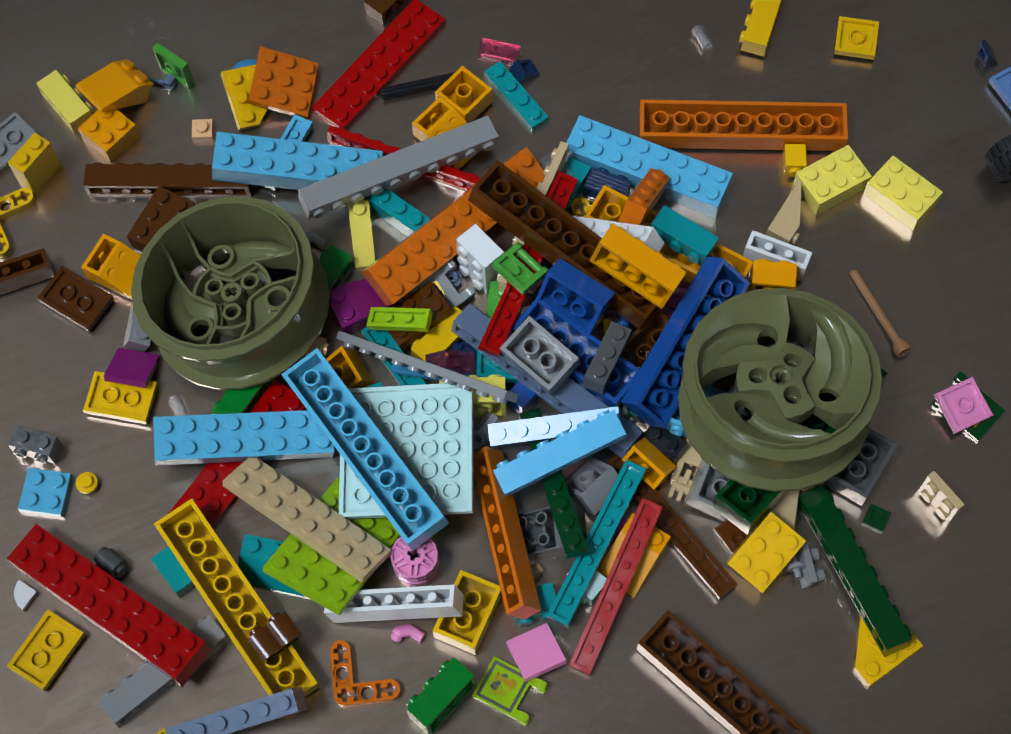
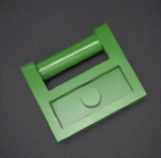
[492,242,549,295]

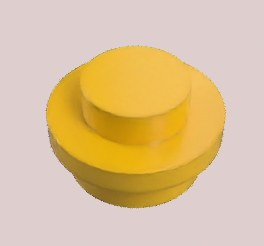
[76,472,98,494]

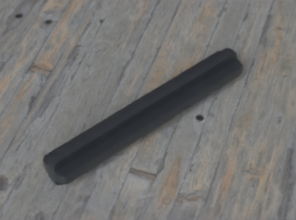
[380,72,455,99]

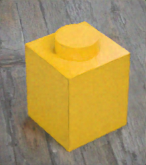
[782,144,807,177]

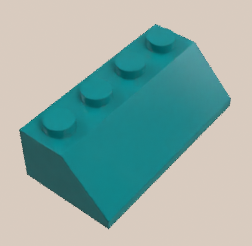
[238,534,308,598]

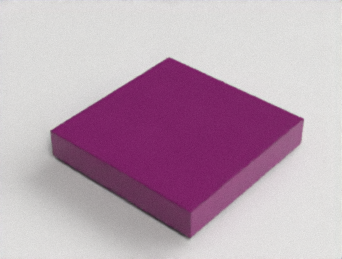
[104,348,160,388]

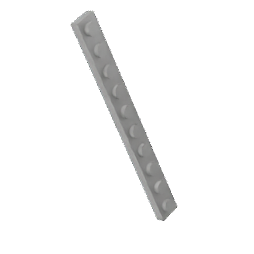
[336,331,519,404]

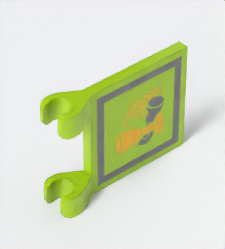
[472,656,548,726]

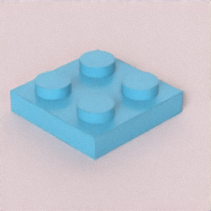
[18,468,73,518]

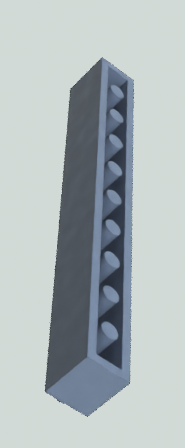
[451,304,642,459]

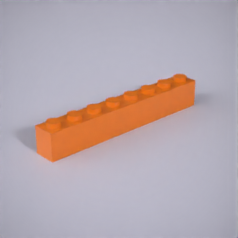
[473,446,541,620]

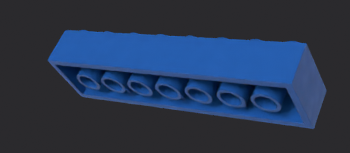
[621,257,750,429]

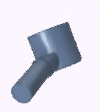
[148,74,177,90]

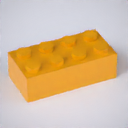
[589,224,686,309]

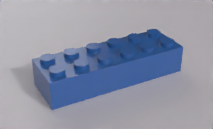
[511,299,639,407]

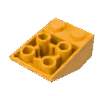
[412,97,472,169]
[81,233,141,300]

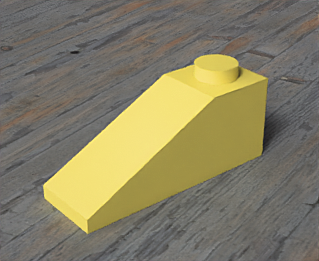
[348,200,376,269]

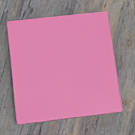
[933,377,993,434]
[506,623,567,682]

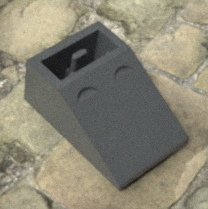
[518,501,587,558]

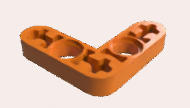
[330,640,401,708]

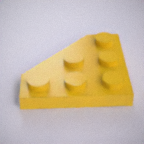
[220,64,267,131]
[854,616,923,687]

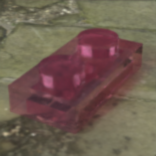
[477,38,521,66]

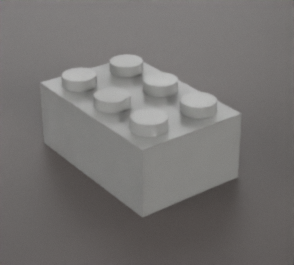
[500,316,580,396]

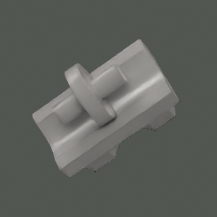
[786,543,825,589]

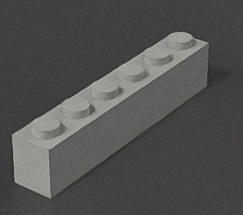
[98,615,229,728]

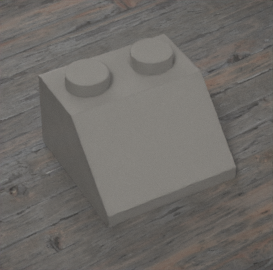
[565,456,618,515]

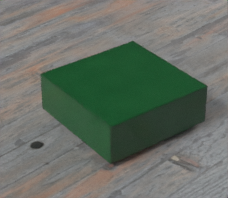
[861,504,891,534]

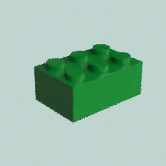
[406,657,476,734]

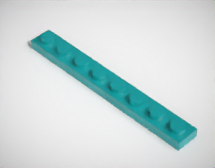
[547,460,646,627]

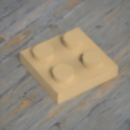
[919,471,965,523]

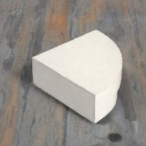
[14,580,38,612]

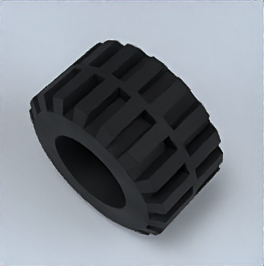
[985,135,1011,181]

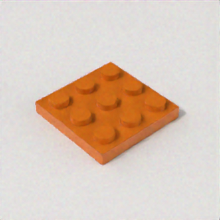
[247,46,319,119]

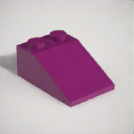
[329,278,400,335]

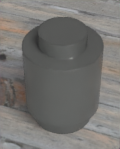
[94,547,127,578]

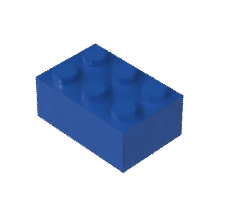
[535,258,615,336]

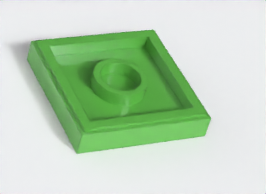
[152,43,195,89]

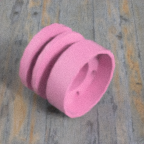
[390,537,440,587]

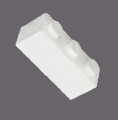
[743,230,812,282]

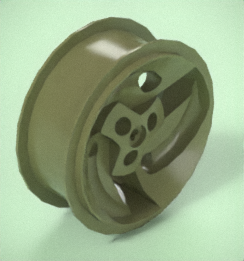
[131,196,330,390]
[678,288,882,492]

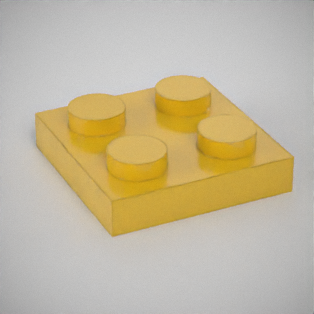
[834,16,879,60]

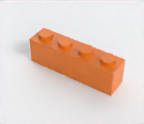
[618,168,670,225]

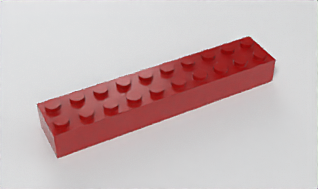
[6,524,211,687]

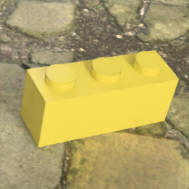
[36,70,94,134]

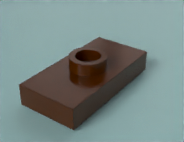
[714,520,747,554]

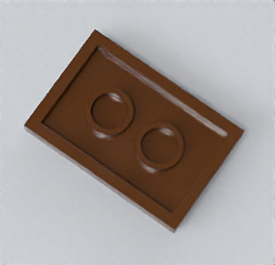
[37,266,114,332]
[388,281,453,350]

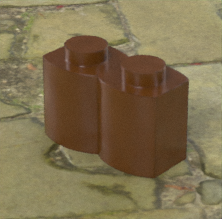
[247,612,302,664]

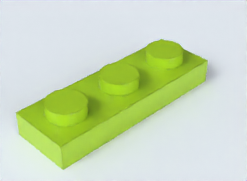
[366,307,433,332]

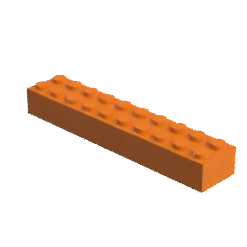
[639,99,848,151]
[361,147,545,306]

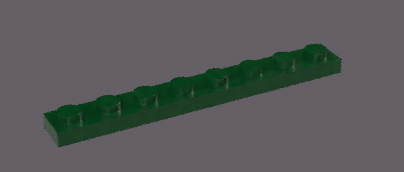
[519,407,589,559]

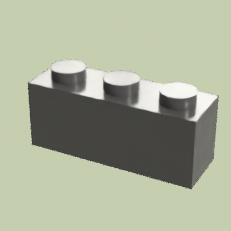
[583,321,632,395]

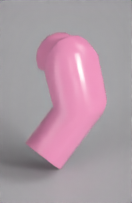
[391,624,426,643]

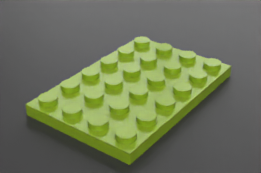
[263,477,401,616]

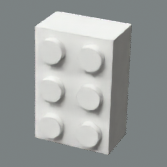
[456,224,504,294]

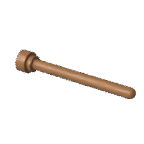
[850,270,912,358]

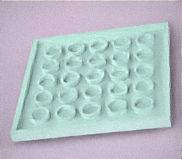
[339,383,473,519]

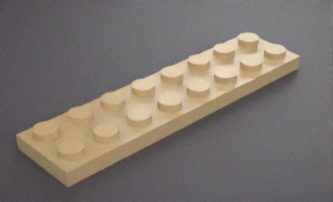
[223,458,391,583]

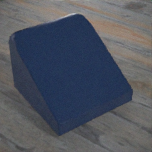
[977,40,998,68]
[509,59,540,84]

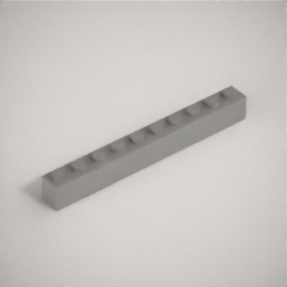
[298,116,499,219]

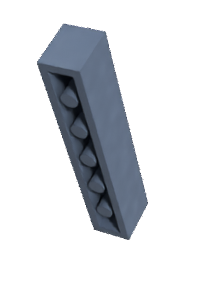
[165,687,308,734]

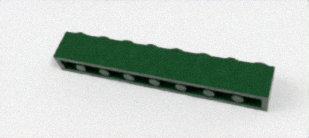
[797,484,912,657]

